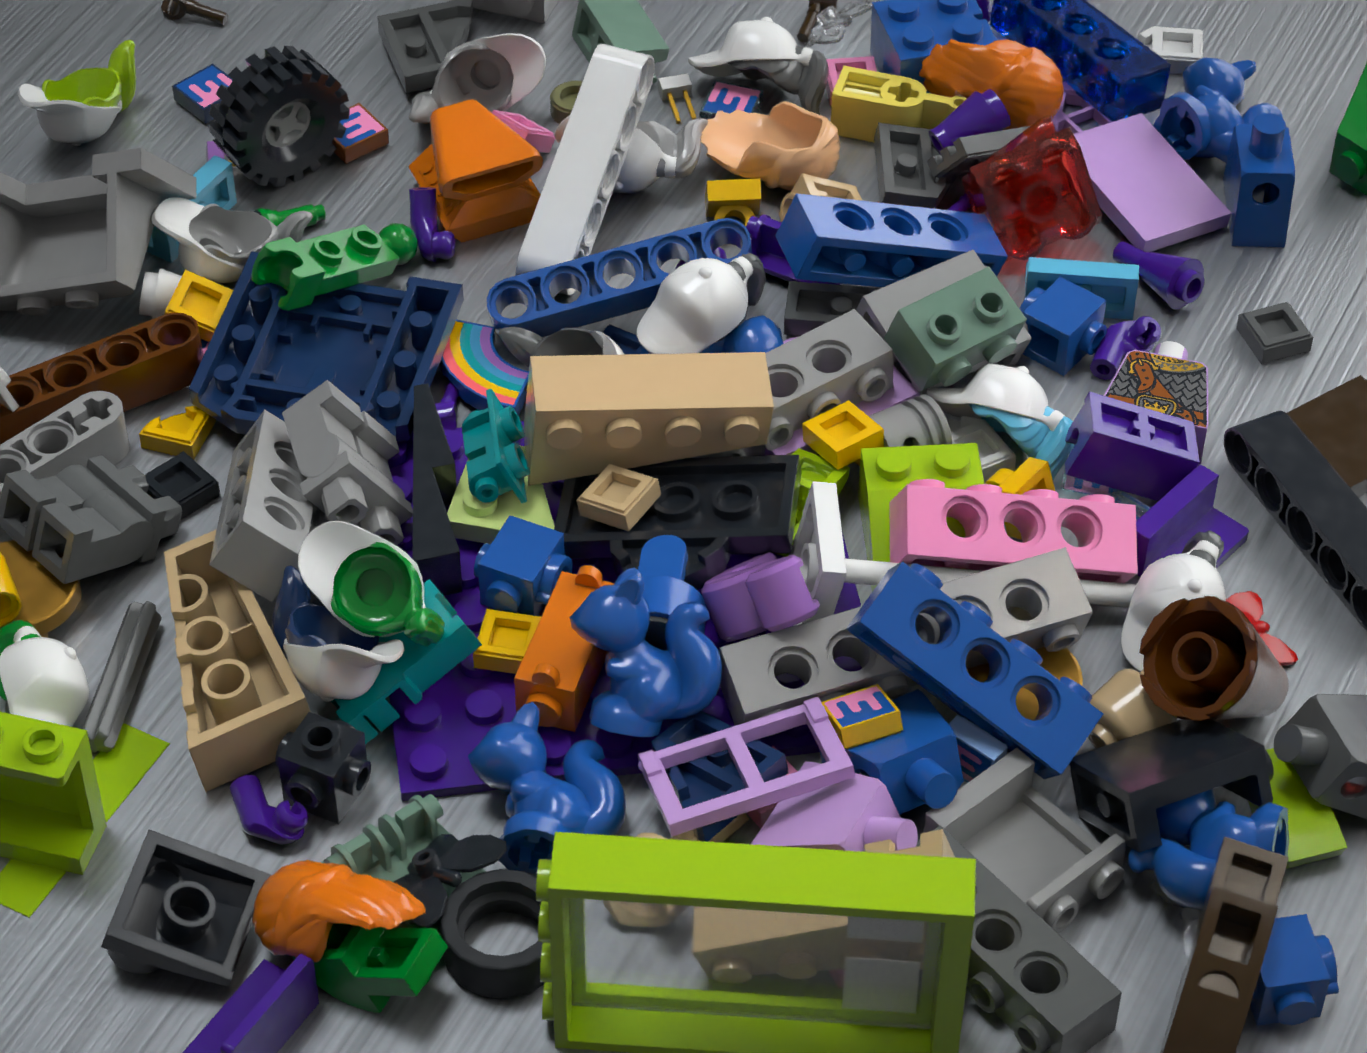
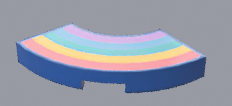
[439,320,529,416]

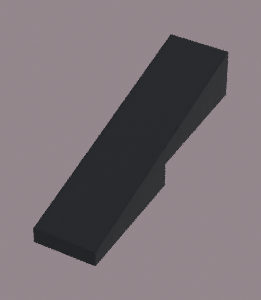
[412,383,462,596]

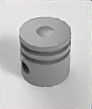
[869,394,953,447]

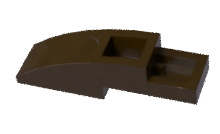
[1160,837,1289,1053]

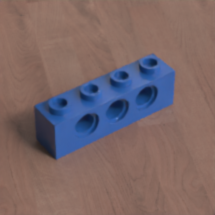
[776,193,1008,288]
[846,561,1103,779]

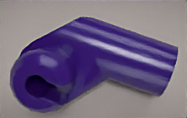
[230,775,309,845]

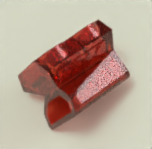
[962,114,1102,262]

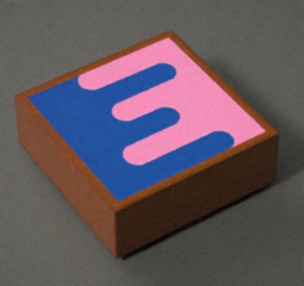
[332,103,389,163]

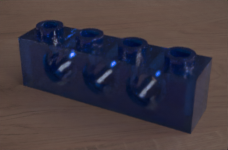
[990,0,1171,122]

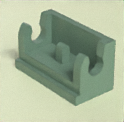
[572,0,669,84]

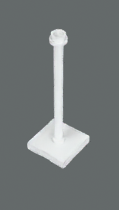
[789,481,1137,626]

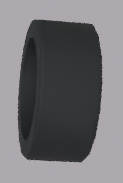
[440,869,545,999]

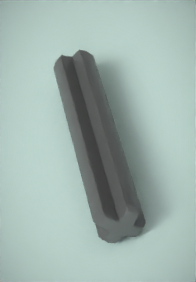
[82,601,162,753]

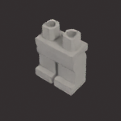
[282,380,413,545]

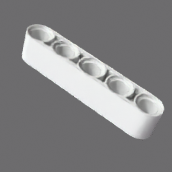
[516,44,655,296]

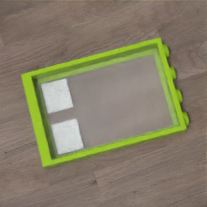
[536,832,976,1053]

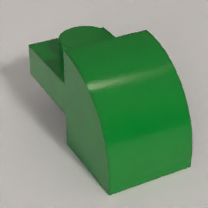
[293,923,448,1013]

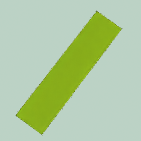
[0,723,170,918]

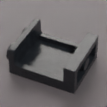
[1069,718,1274,853]

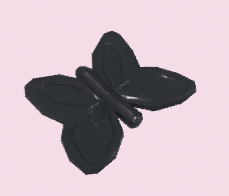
[394,834,507,928]

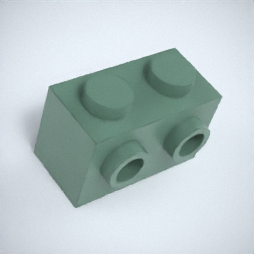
[884,266,1027,392]

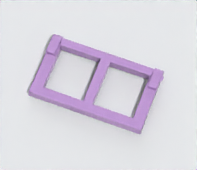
[638,697,855,836]

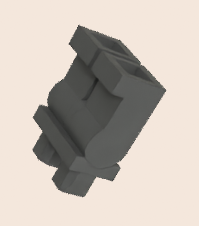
[0,455,182,584]

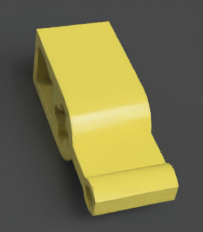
[831,66,967,142]

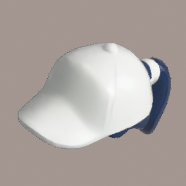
[272,565,404,702]

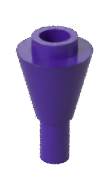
[1113,241,1205,310]

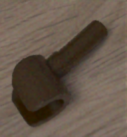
[161,0,228,25]
[797,0,838,42]

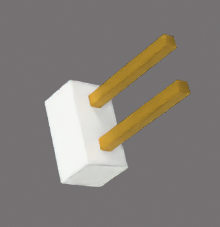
[658,73,696,124]

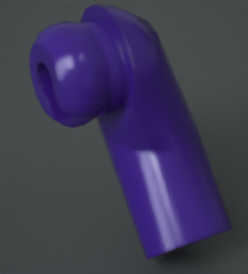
[409,187,455,262]
[1090,316,1161,380]

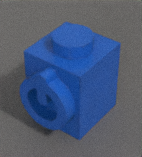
[1019,276,1107,376]
[474,515,573,616]
[1250,914,1339,1026]

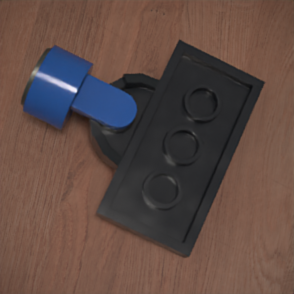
[554,455,802,651]

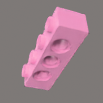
[889,479,1138,583]

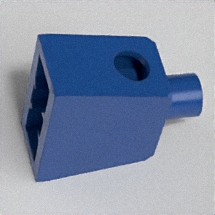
[1223,113,1295,248]
[819,689,964,815]

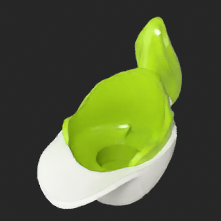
[18,40,136,146]

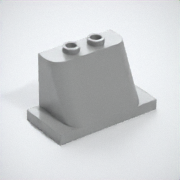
[0,148,196,316]

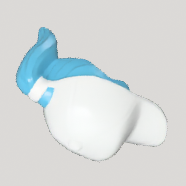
[927,363,1074,480]

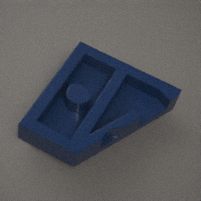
[651,711,789,842]

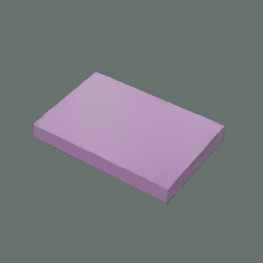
[1053,113,1232,252]

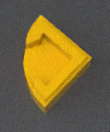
[139,406,216,460]

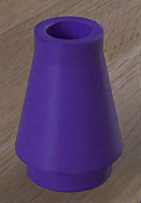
[928,89,1011,155]

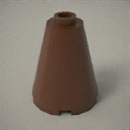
[1139,596,1288,721]

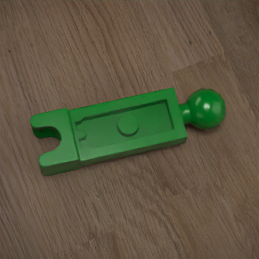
[251,223,418,311]

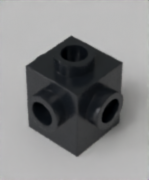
[275,712,371,825]

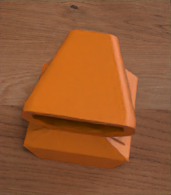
[408,99,543,243]

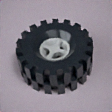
[209,45,350,187]

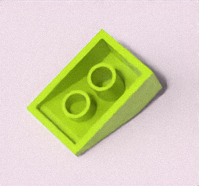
[858,443,985,592]

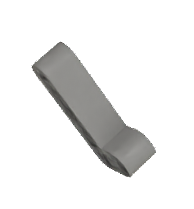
[0,391,130,537]

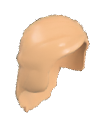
[701,101,840,191]

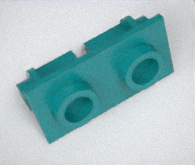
[462,389,530,504]

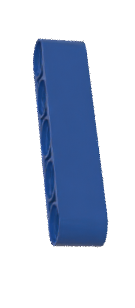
[487,218,752,337]

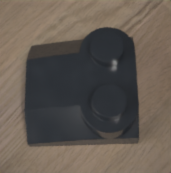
[101,829,271,987]

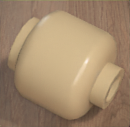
[1088,669,1177,749]

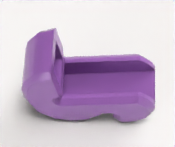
[701,552,820,642]

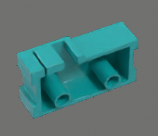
[331,579,482,744]

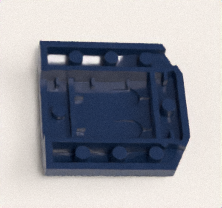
[189,251,464,442]

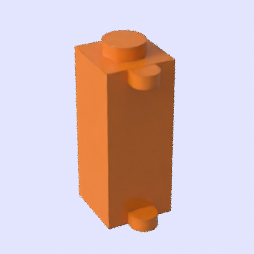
[514,565,615,732]

